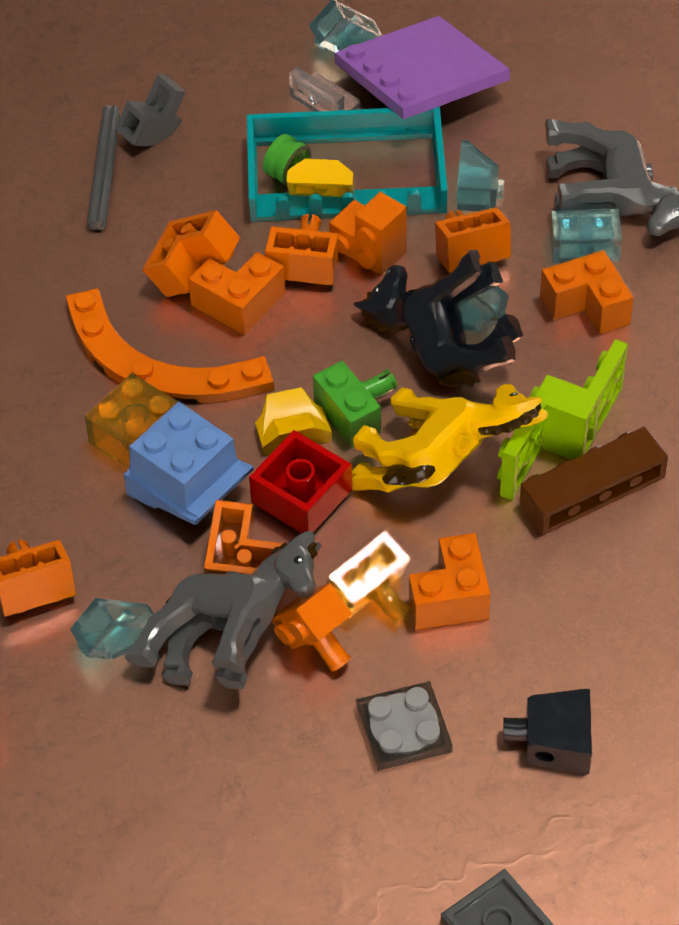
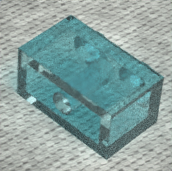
[550,209,622,263]

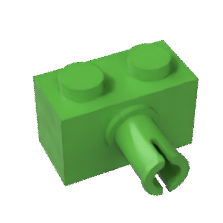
[313,360,398,448]

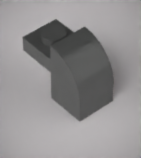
[115,74,186,146]

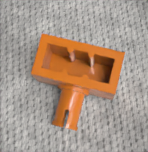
[435,207,511,272]
[265,214,339,285]
[0,539,76,617]
[272,583,353,672]

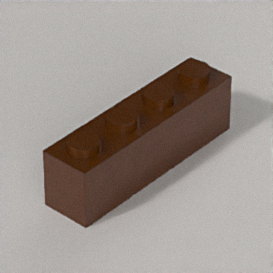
[520,426,668,536]

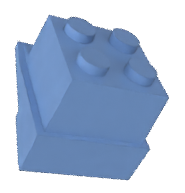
[124,401,254,525]

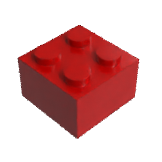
[249,430,352,533]

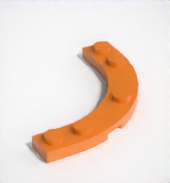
[65,288,275,404]

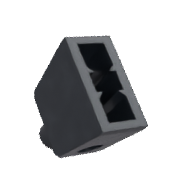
[503,689,592,774]

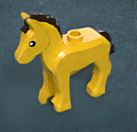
[352,384,548,492]

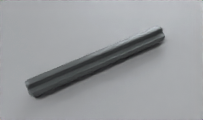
[87,105,120,230]

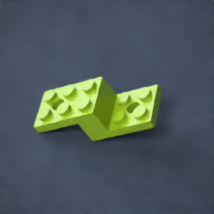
[497,339,628,500]

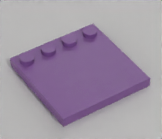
[335,16,510,120]

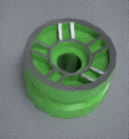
[263,134,312,186]

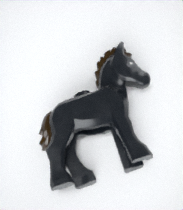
[353,250,523,388]

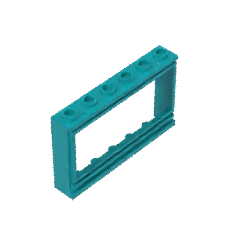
[247,106,448,222]

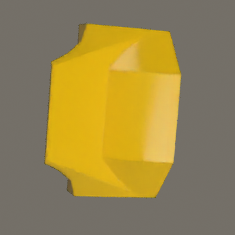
[287,159,355,197]
[255,387,332,456]

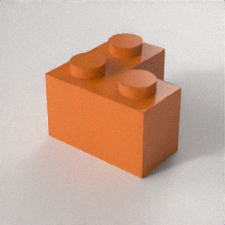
[329,192,407,276]
[142,210,240,297]
[540,250,634,334]
[188,252,286,335]
[204,500,283,574]
[409,533,491,630]

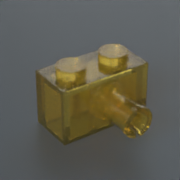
[326,532,412,626]

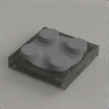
[356,681,453,771]

